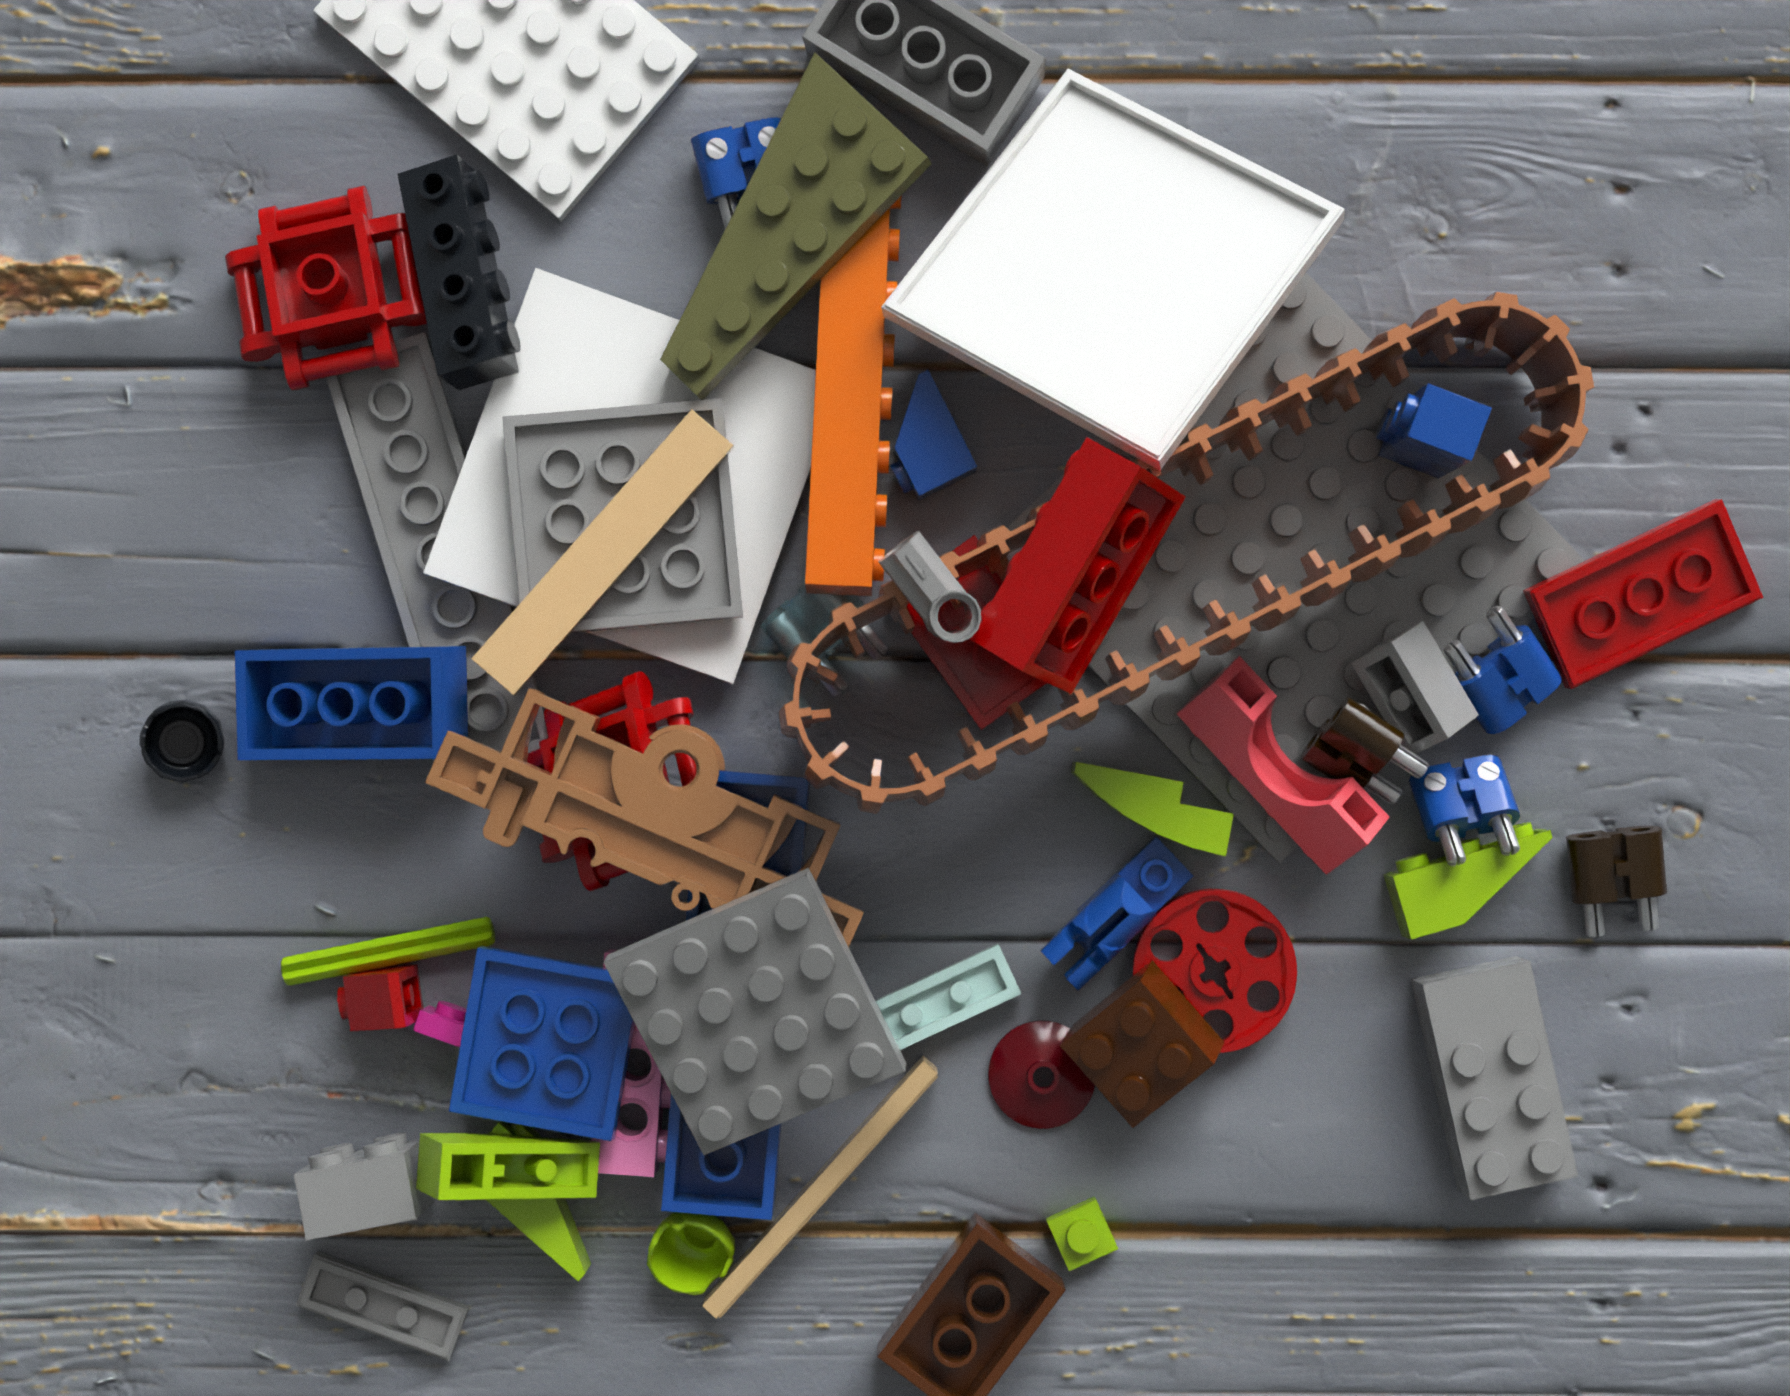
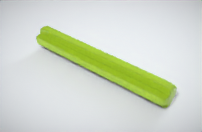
[281,917,495,986]

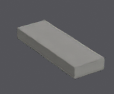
[296,1251,470,1361]

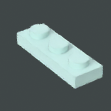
[875,943,1021,1050]

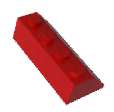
[970,437,1186,694]

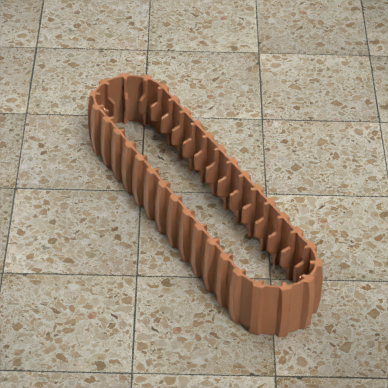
[779,292,1594,814]

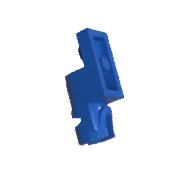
[1040,836,1194,991]

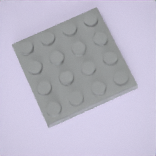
[502,398,743,633]
[603,868,906,1155]

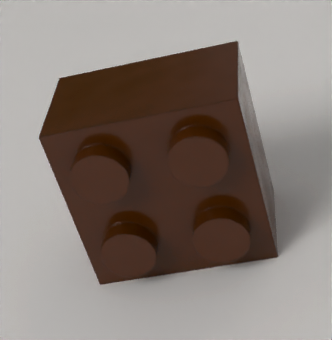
[1060,960,1225,1128]

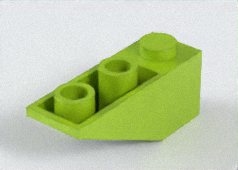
[1383,822,1553,940]

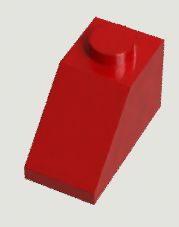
[337,964,424,1031]

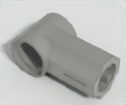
[878,531,982,643]

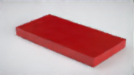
[1523,499,1764,690]

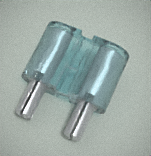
[760,584,888,696]

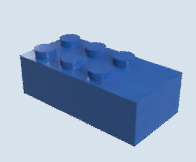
[235,646,468,760]

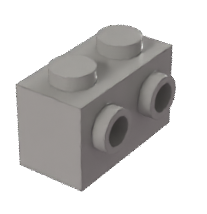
[1351,621,1479,754]

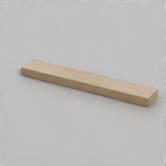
[471,409,734,696]
[702,1055,938,1319]

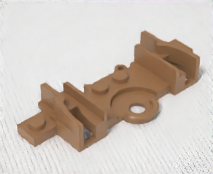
[425,688,864,947]

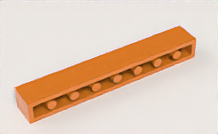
[805,195,902,596]

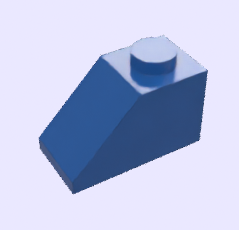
[890,370,977,501]

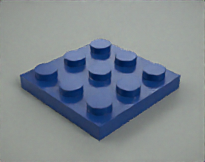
[449,946,635,1141]

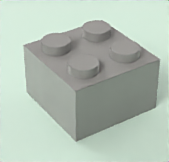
[294,1132,435,1241]

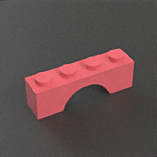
[1177,656,1390,875]

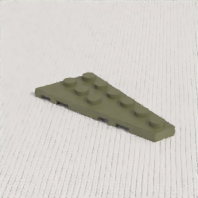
[660,53,932,400]

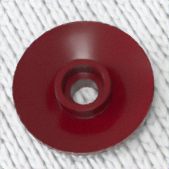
[988,1020,1095,1129]

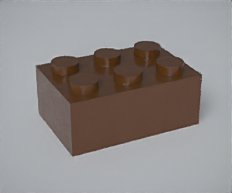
[877,1213,1066,1396]

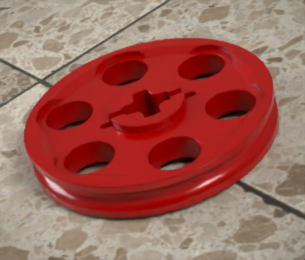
[1133,888,1297,1053]

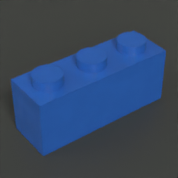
[1376,383,1492,479]

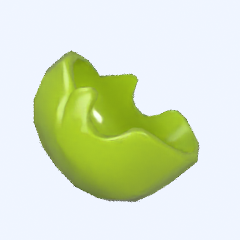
[647,1212,736,1296]

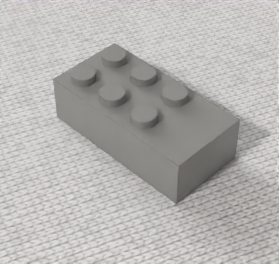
[802,0,1046,167]
[1410,956,1579,1200]

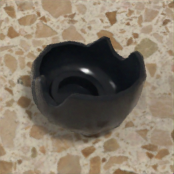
[139,699,225,783]

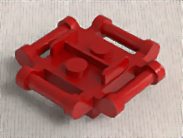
[225,185,427,391]
[527,671,697,891]

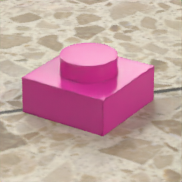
[413,1001,466,1047]

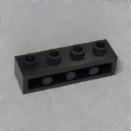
[397,155,521,390]

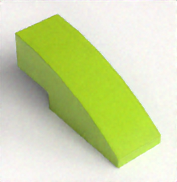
[1071,762,1234,857]

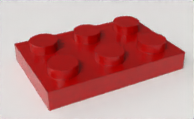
[906,535,1046,730]

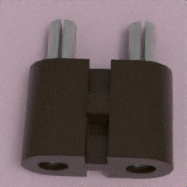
[1300,697,1429,805]
[1566,826,1667,938]

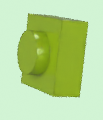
[1046,1196,1118,1271]

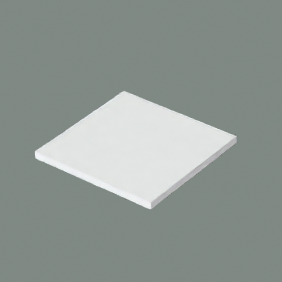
[881,69,1345,471]
[423,268,816,685]

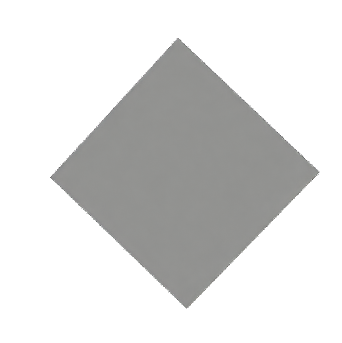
[1007,273,1585,864]

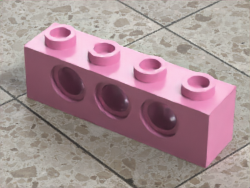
[591,949,671,1177]

